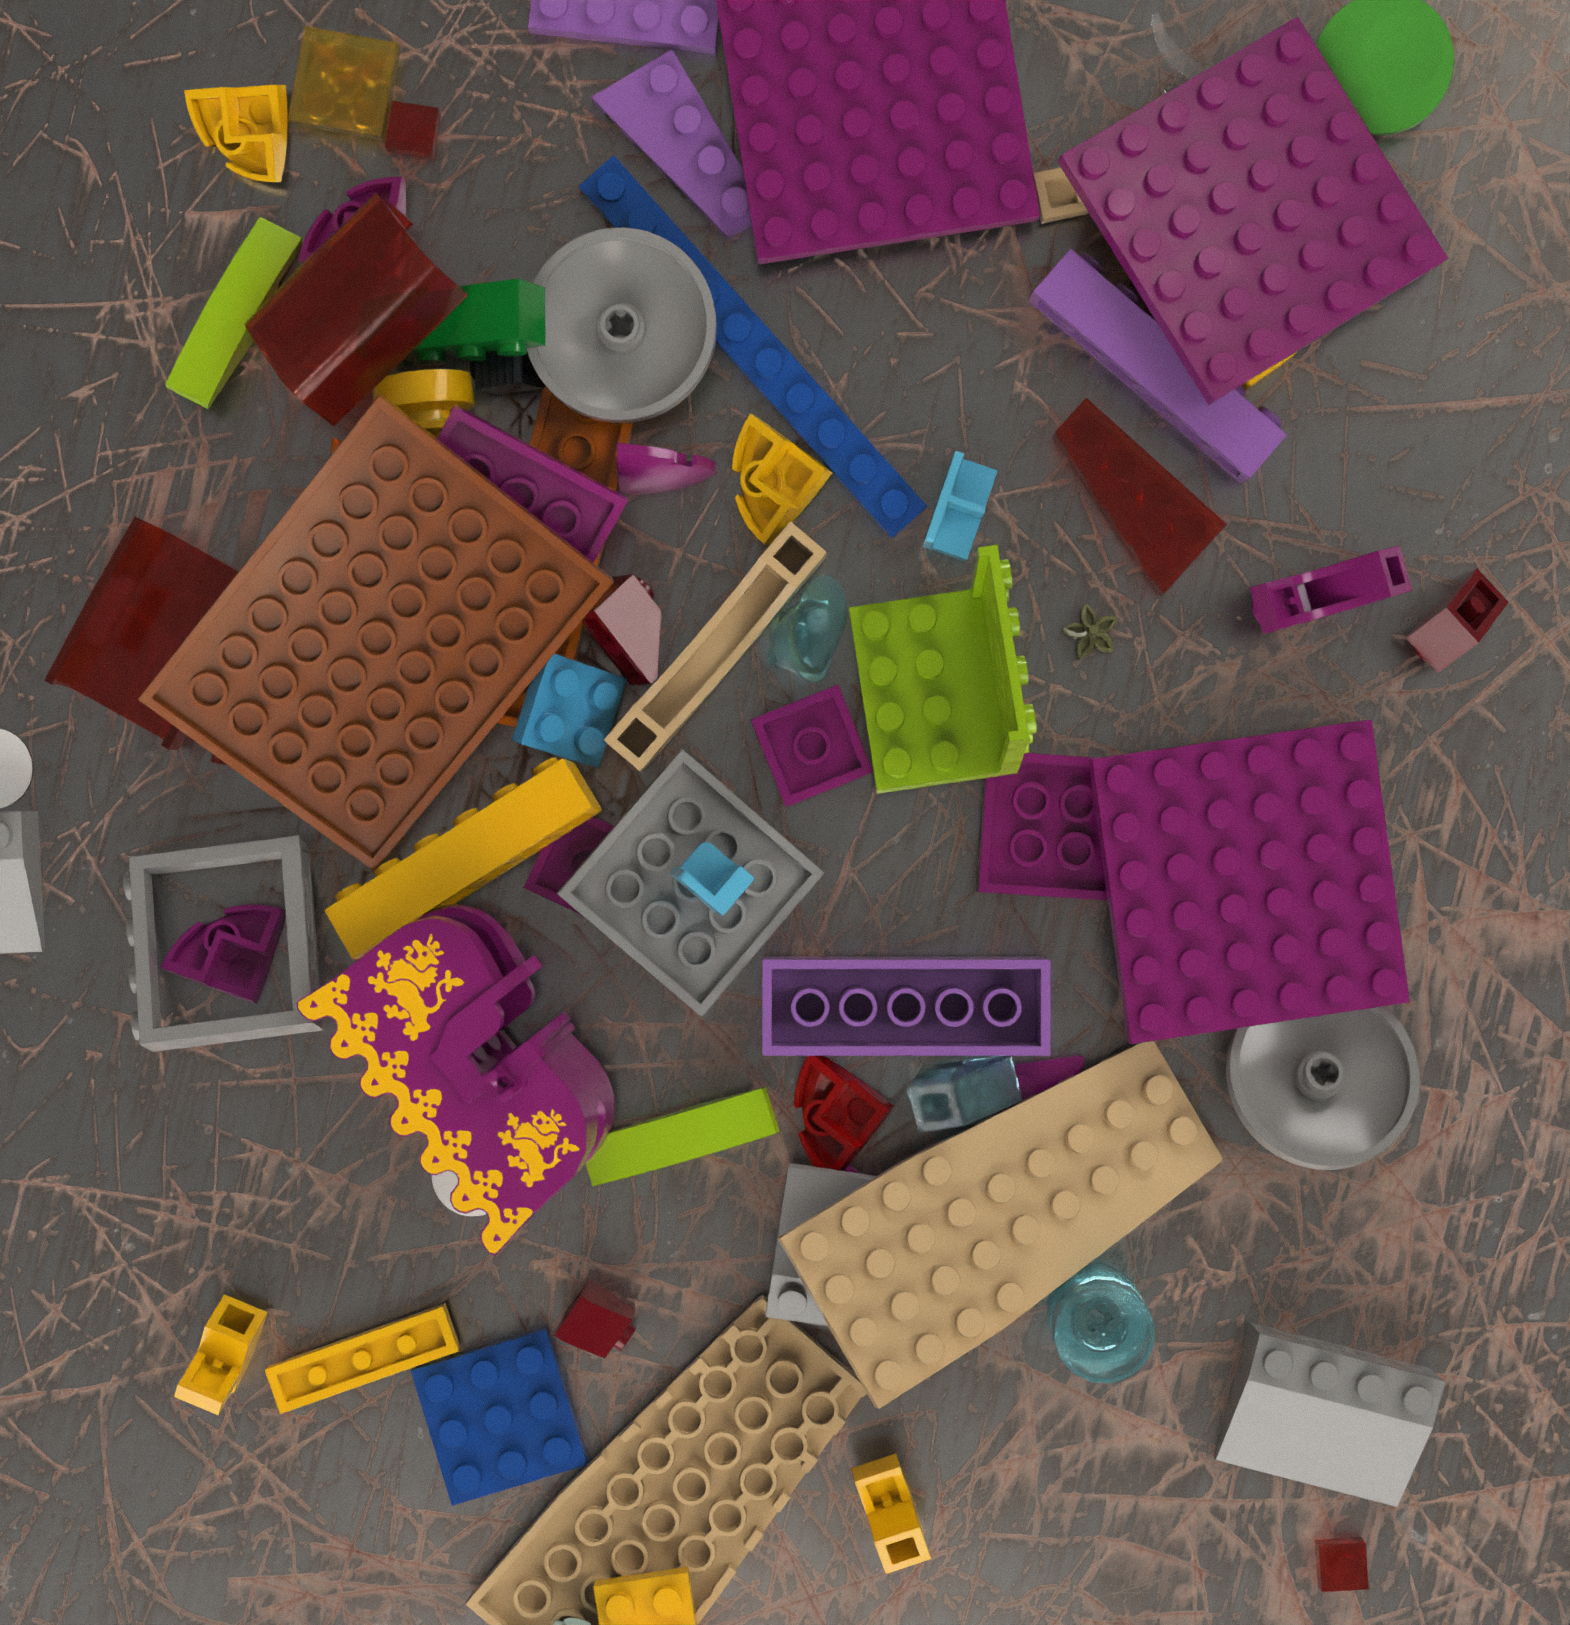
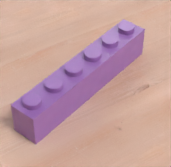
[1029,248,1287,484]

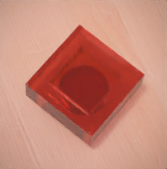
[385,101,441,159]
[1315,1537,1369,1592]

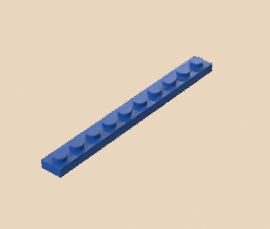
[578,155,927,540]

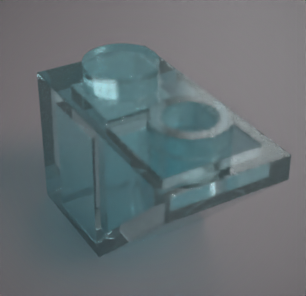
[907,1056,1023,1132]

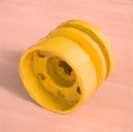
[371,369,475,438]

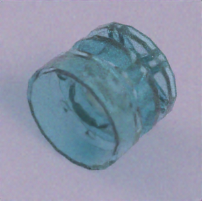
[1046,1263,1155,1383]

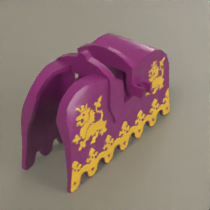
[296,904,615,1255]

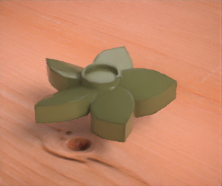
[1061,603,1118,660]

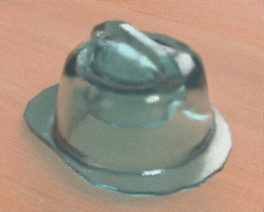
[767,575,847,683]

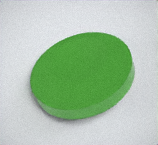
[1316,0,1454,136]

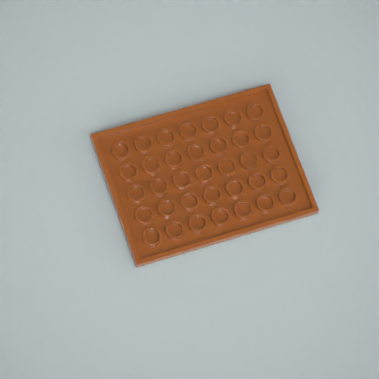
[138,393,613,871]

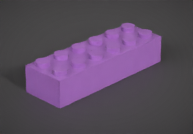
[762,956,1051,1056]

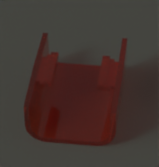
[244,192,468,426]
[44,516,238,750]

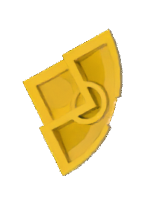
[184,84,288,182]
[732,413,833,546]

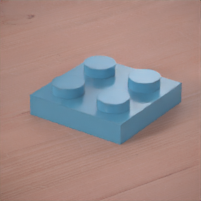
[512,654,627,768]

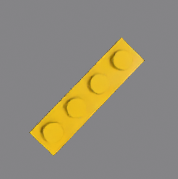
[265,1303,461,1414]

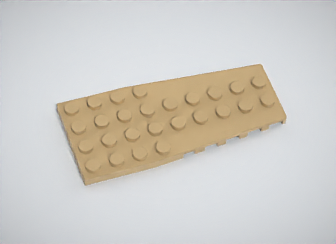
[777,1041,1223,1409]
[466,1295,867,1625]

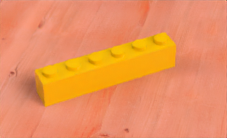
[324,757,603,959]

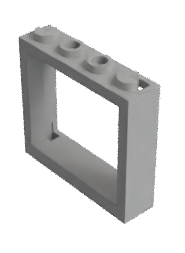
[123,835,323,1052]

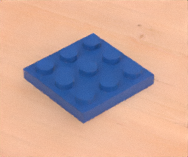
[411,1326,589,1506]

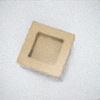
[1033,167,1088,224]

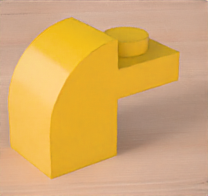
[174,1294,268,1415]
[851,1453,931,1574]

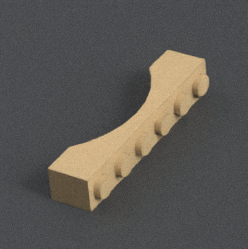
[604,521,827,772]

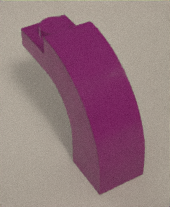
[1250,545,1413,634]

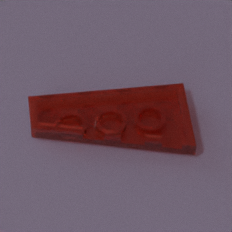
[1053,398,1227,596]

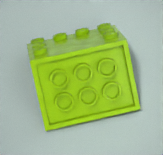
[849,544,1037,794]

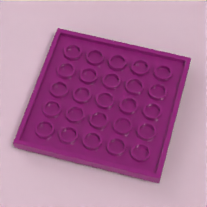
[716,0,1040,265]
[1057,16,1448,405]
[1088,719,1410,1044]

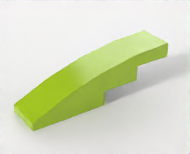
[166,217,302,409]
[585,1086,780,1187]

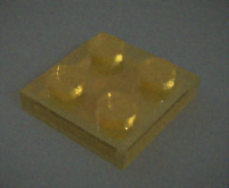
[288,26,401,141]

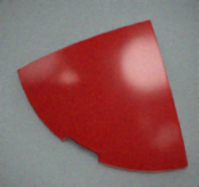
[794,1056,895,1171]

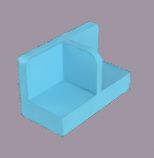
[922,450,998,561]
[669,842,755,916]

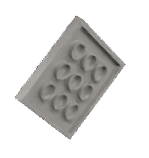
[557,749,824,1017]

